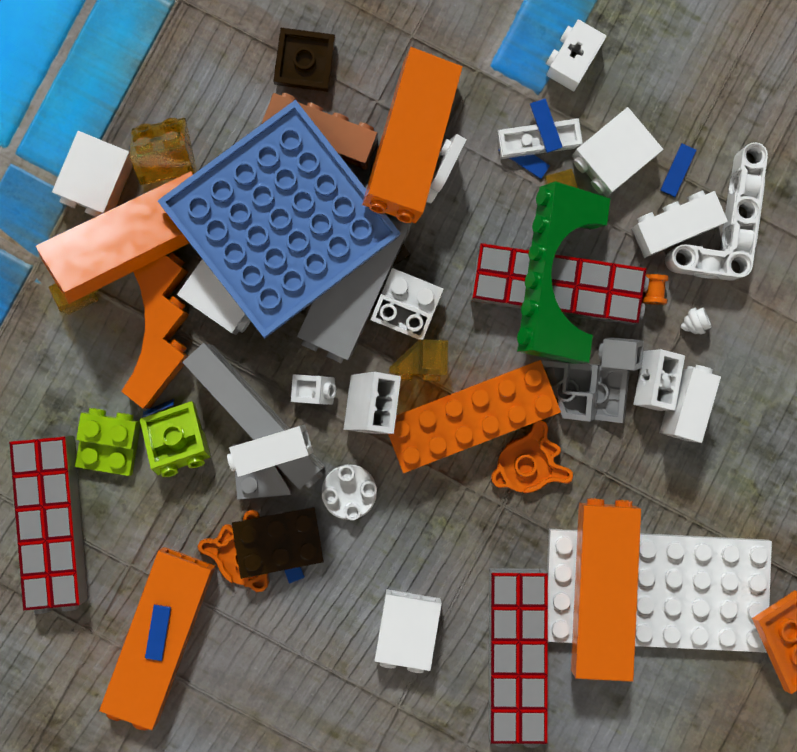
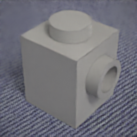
[598,337,644,370]

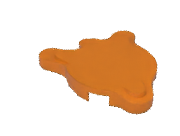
[491,420,573,493]
[198,510,269,592]

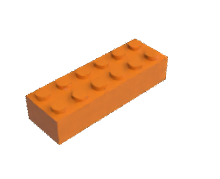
[388,360,561,473]

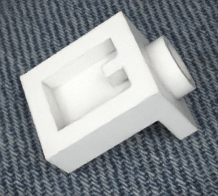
[291,374,336,405]

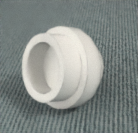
[681,307,712,335]

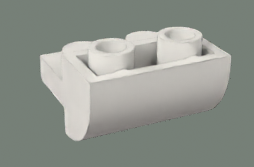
[371,268,443,341]

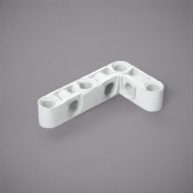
[665,142,768,281]

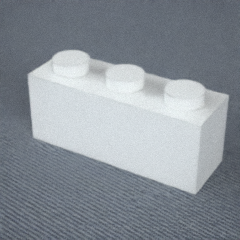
[631,190,728,258]

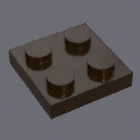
[273,27,336,92]

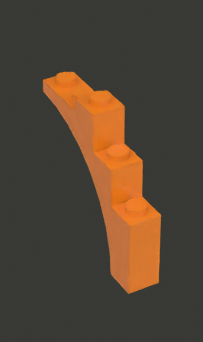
[121,252,190,409]

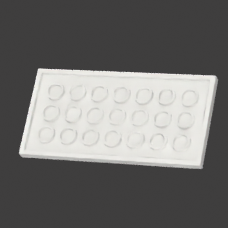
[547,529,772,653]

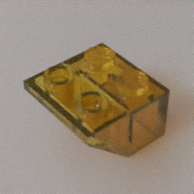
[129,118,195,185]
[389,339,448,382]

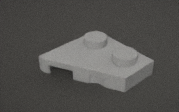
[233,443,291,500]

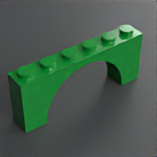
[517,181,611,364]

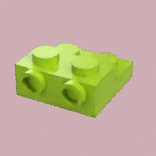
[140,401,211,477]
[75,408,141,476]

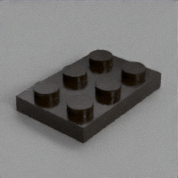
[231,507,324,579]

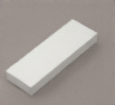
[497,118,583,159]

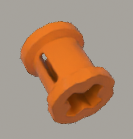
[642,274,669,305]

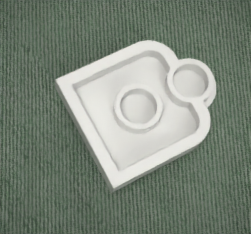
[426,134,467,204]

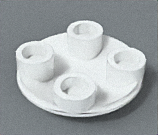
[322,464,377,520]

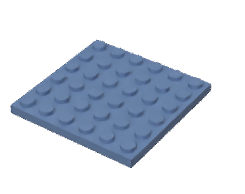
[158,100,401,339]

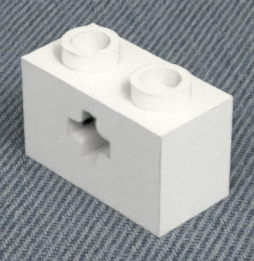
[546,19,606,92]
[633,349,685,411]

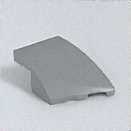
[543,361,630,423]

